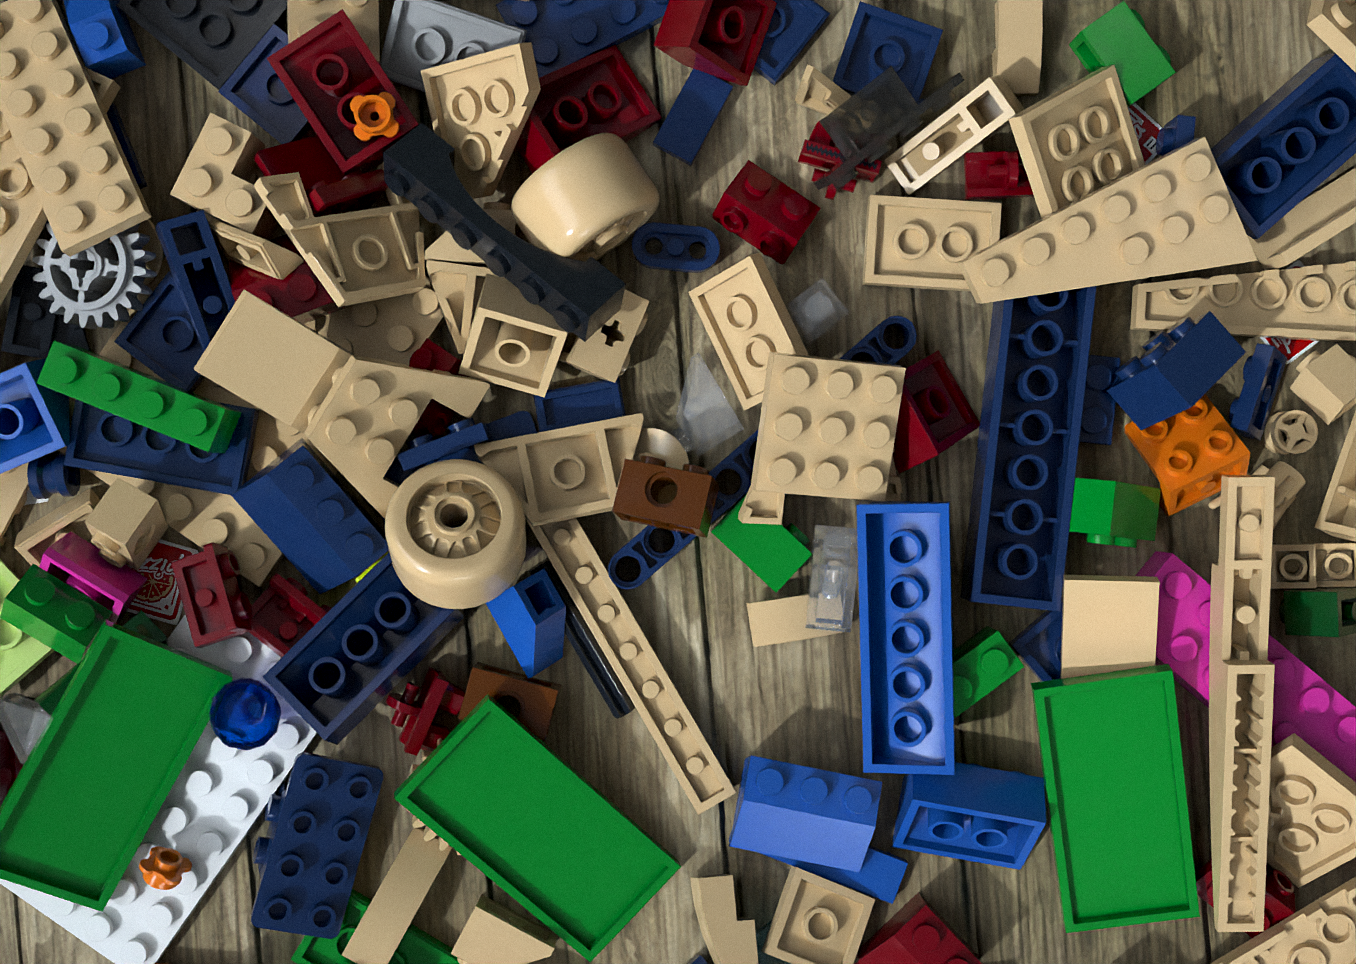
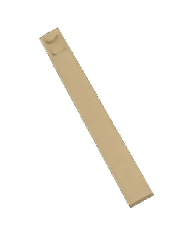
[1209,475,1275,932]

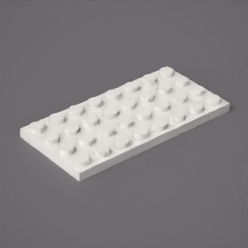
[0,615,318,964]

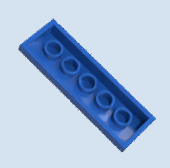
[856,500,956,775]

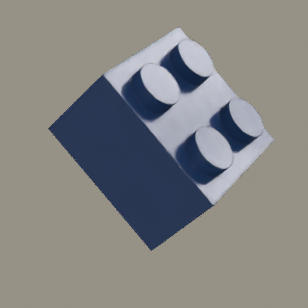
[1107,311,1246,430]

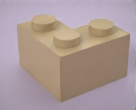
[170,112,278,240]

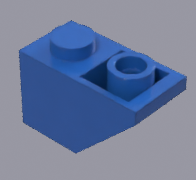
[486,569,566,679]

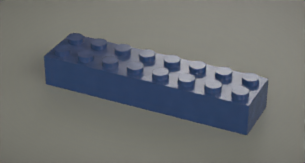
[960,286,1097,612]

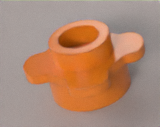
[350,92,399,141]
[139,846,192,890]

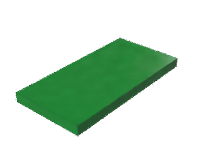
[0,619,233,912]
[1031,664,1200,933]
[394,694,681,962]

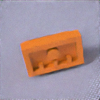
[1124,394,1251,517]

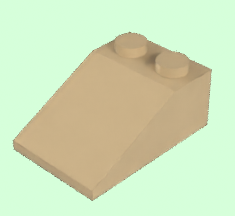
[194,290,354,433]

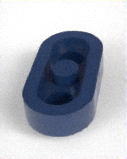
[632,222,720,273]

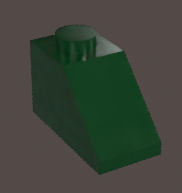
[1279,587,1356,637]

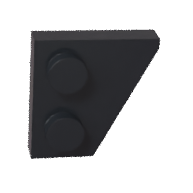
[1,265,91,359]

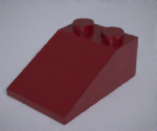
[267,9,419,176]
[515,45,662,173]
[854,892,984,964]

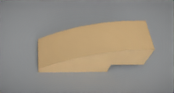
[342,827,453,964]
[690,874,759,964]

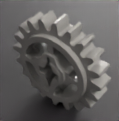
[32,223,157,330]

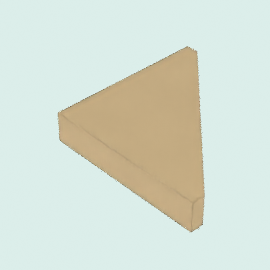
[795,64,875,131]

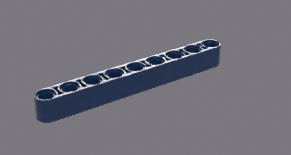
[608,316,917,590]

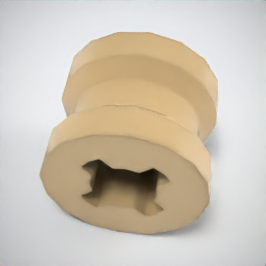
[1261,410,1318,455]

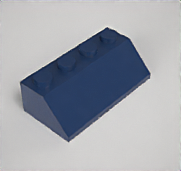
[1211,52,1356,239]
[263,552,465,745]

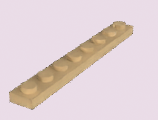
[525,518,736,815]

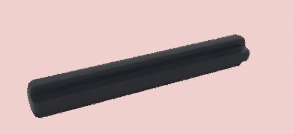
[531,561,635,719]

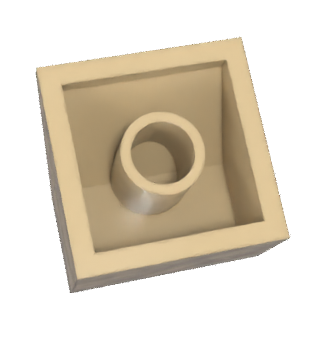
[459,274,568,398]

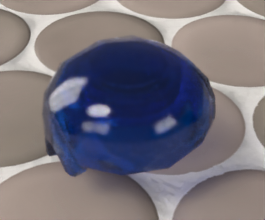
[208,677,281,751]

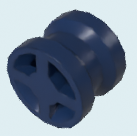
[27,453,81,499]

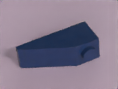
[155,210,235,351]

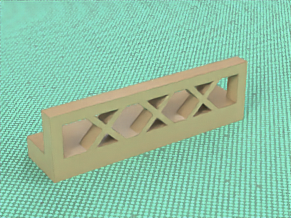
[1247,166,1356,270]

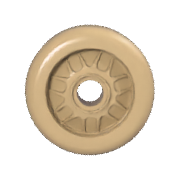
[511,133,660,261]
[385,459,526,609]

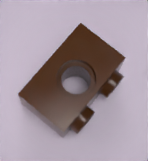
[612,455,719,538]
[458,662,561,742]

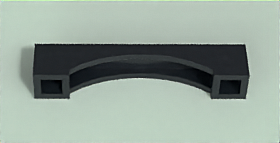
[383,123,626,342]

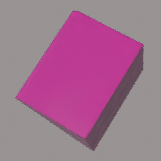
[39,531,148,624]

